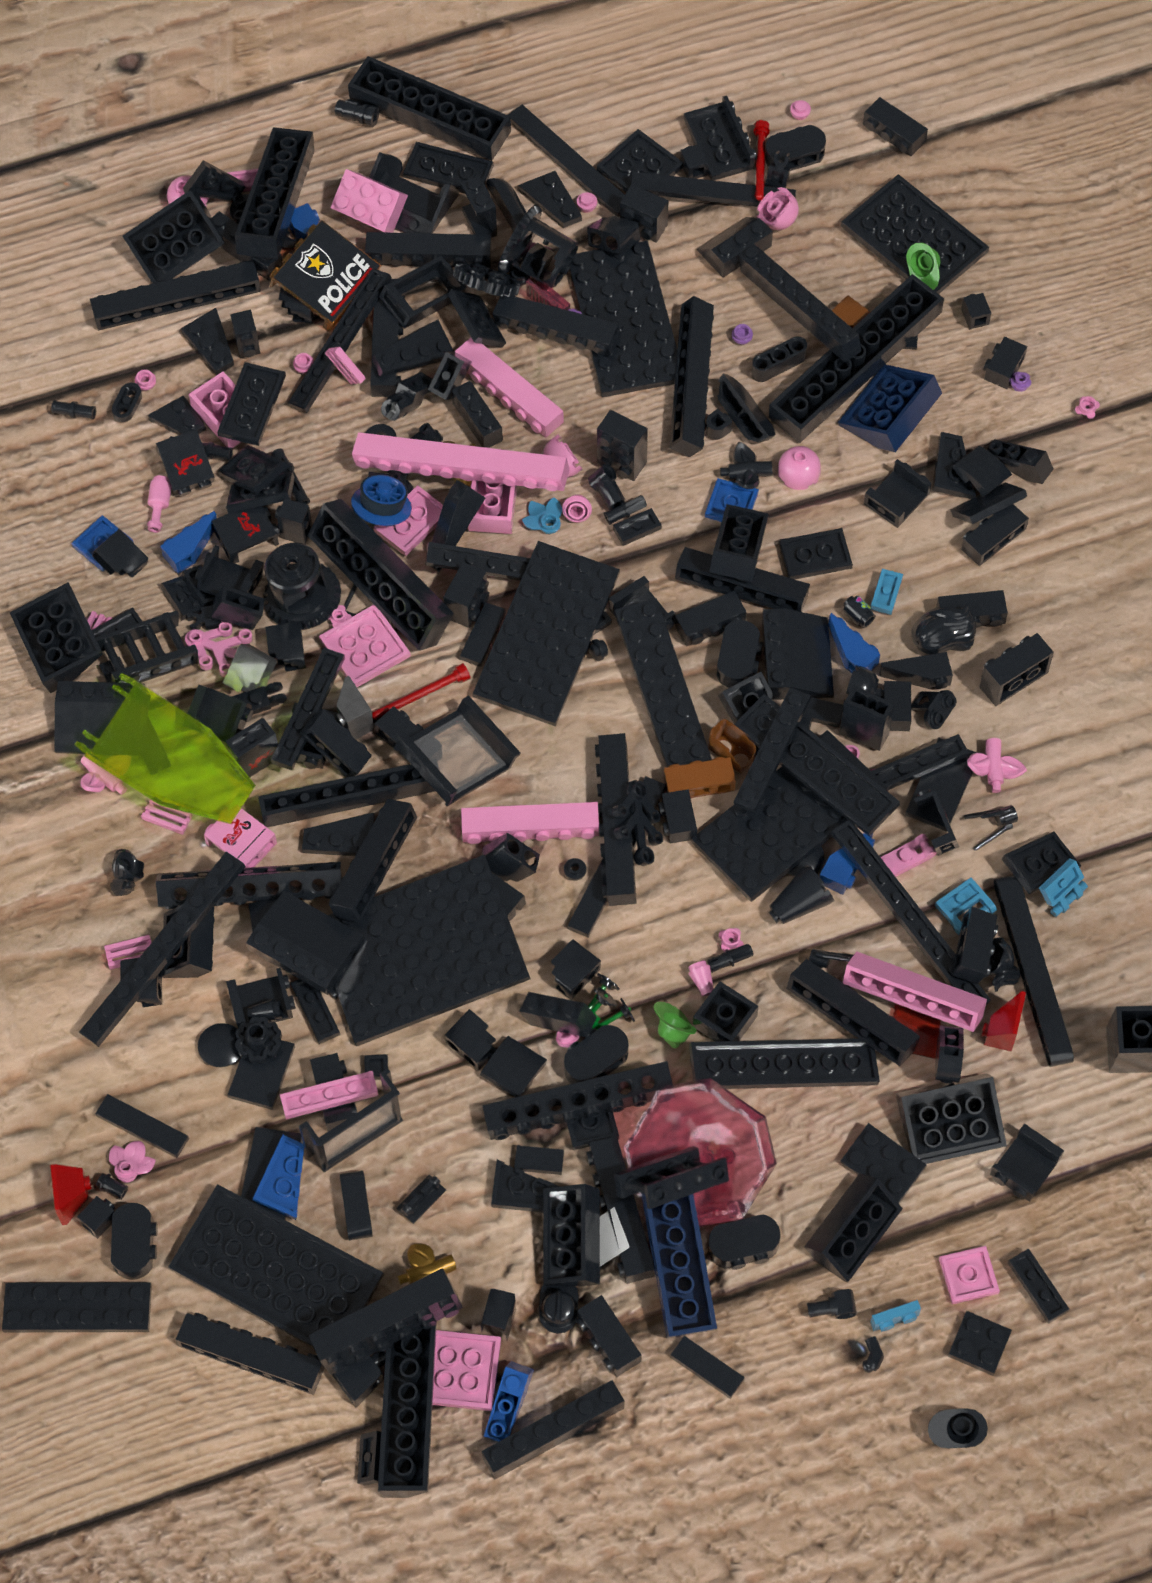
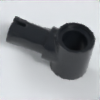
[807,1289,857,1319]

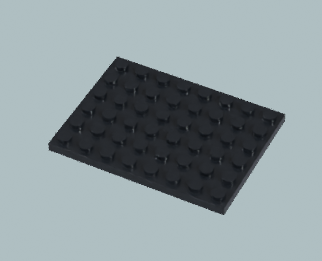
[328,855,531,1046]

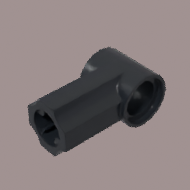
[588,464,625,510]

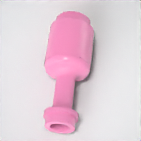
[147,476,172,533]

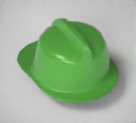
[906,243,940,290]
[653,1002,697,1048]

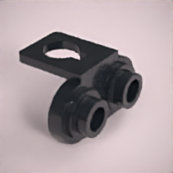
[911,690,957,729]

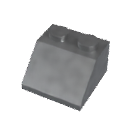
[336,676,374,739]

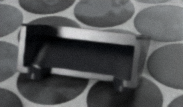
[369,152,462,233]

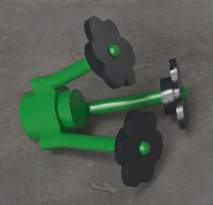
[588,973,635,1030]

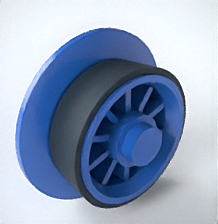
[351,475,412,526]

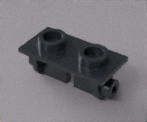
[396,1175,446,1224]

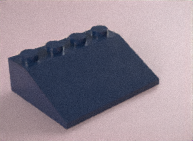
[838,365,942,453]

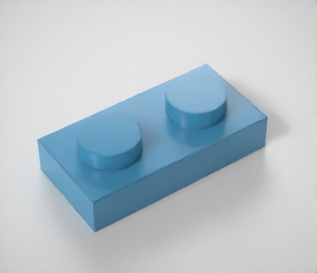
[871,569,903,615]
[870,1300,921,1332]

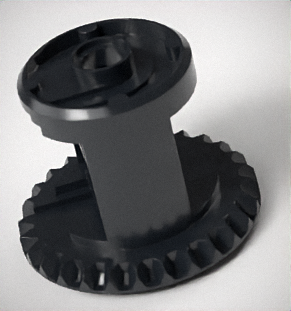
[498,205,578,288]
[263,542,341,630]

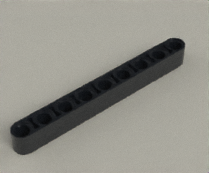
[994,875,1074,1067]

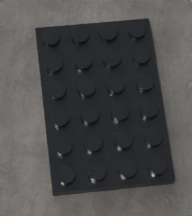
[841,174,989,294]

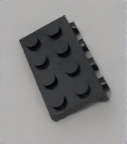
[683,95,757,180]

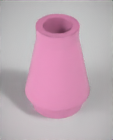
[688,961,714,997]

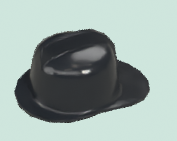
[539,1285,579,1334]
[928,1408,988,1449]

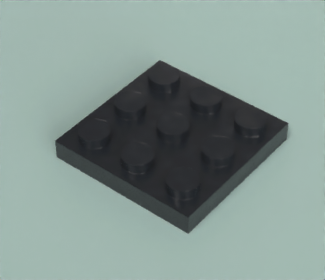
[597,129,684,192]

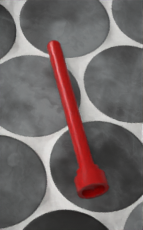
[753,120,770,201]
[372,663,471,720]

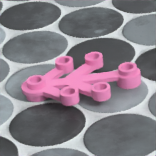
[185,622,252,678]

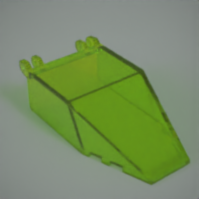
[75,673,256,824]

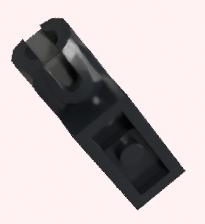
[381,372,433,421]

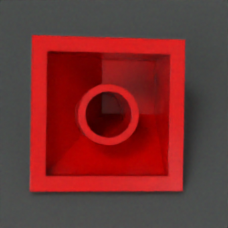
[981,991,1026,1052]
[50,1164,92,1226]

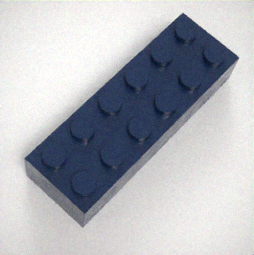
[641,1193,717,1338]

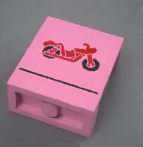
[204,803,277,868]

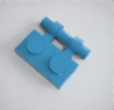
[1039,859,1088,917]

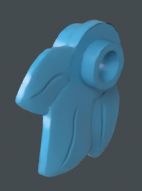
[522,497,562,534]

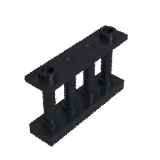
[96,610,198,683]
[614,1146,729,1209]

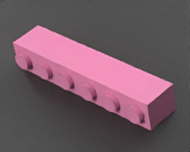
[455,338,564,438]
[461,802,599,844]
[843,951,987,1032]

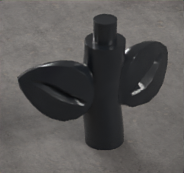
[720,442,773,489]

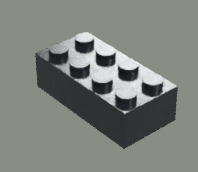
[709,504,769,582]

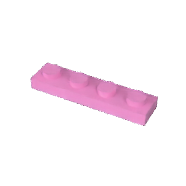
[280,1071,379,1119]

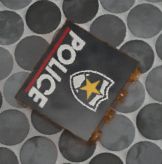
[269,220,382,332]

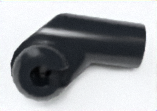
[862,1336,884,1373]

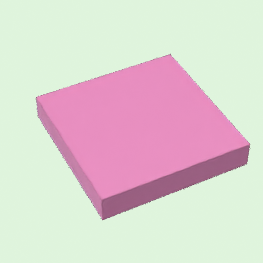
[939,1246,1000,1305]

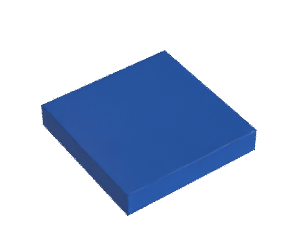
[705,478,759,522]
[72,515,134,572]

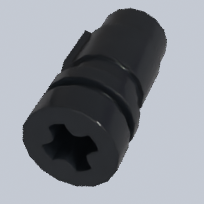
[335,99,379,127]

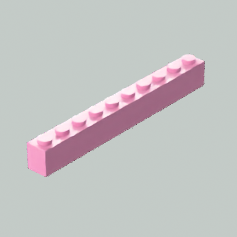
[352,432,570,491]

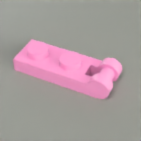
[881,834,937,877]

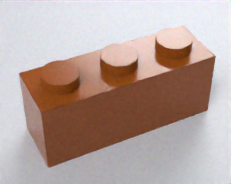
[663,757,736,798]

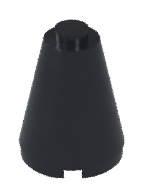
[769,864,835,924]

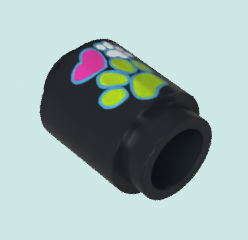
[843,596,876,628]

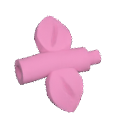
[967,738,1027,793]
[80,751,131,795]

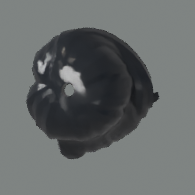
[912,604,976,655]

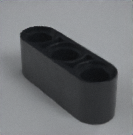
[752,336,807,382]
[340,1170,373,1241]

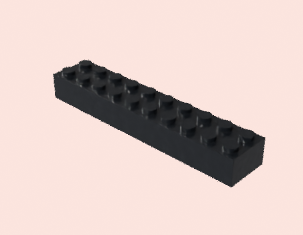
[768,274,944,443]

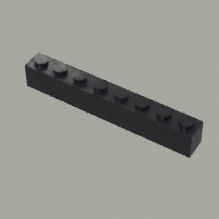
[738,244,861,362]
[90,260,261,331]
[669,296,714,457]
[595,733,637,906]
[258,759,439,827]

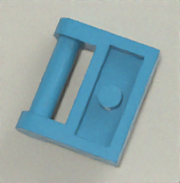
[935,877,997,935]

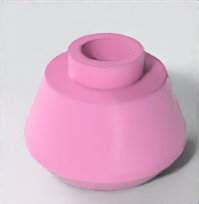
[562,494,592,523]

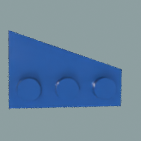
[252,1135,304,1220]

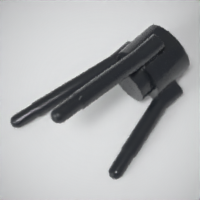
[964,805,1018,851]
[809,948,853,989]

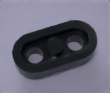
[112,382,142,422]

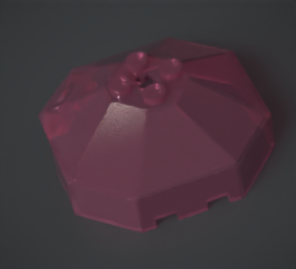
[624,1078,777,1227]

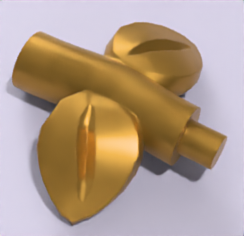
[397,1243,457,1285]

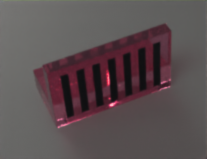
[526,279,571,310]

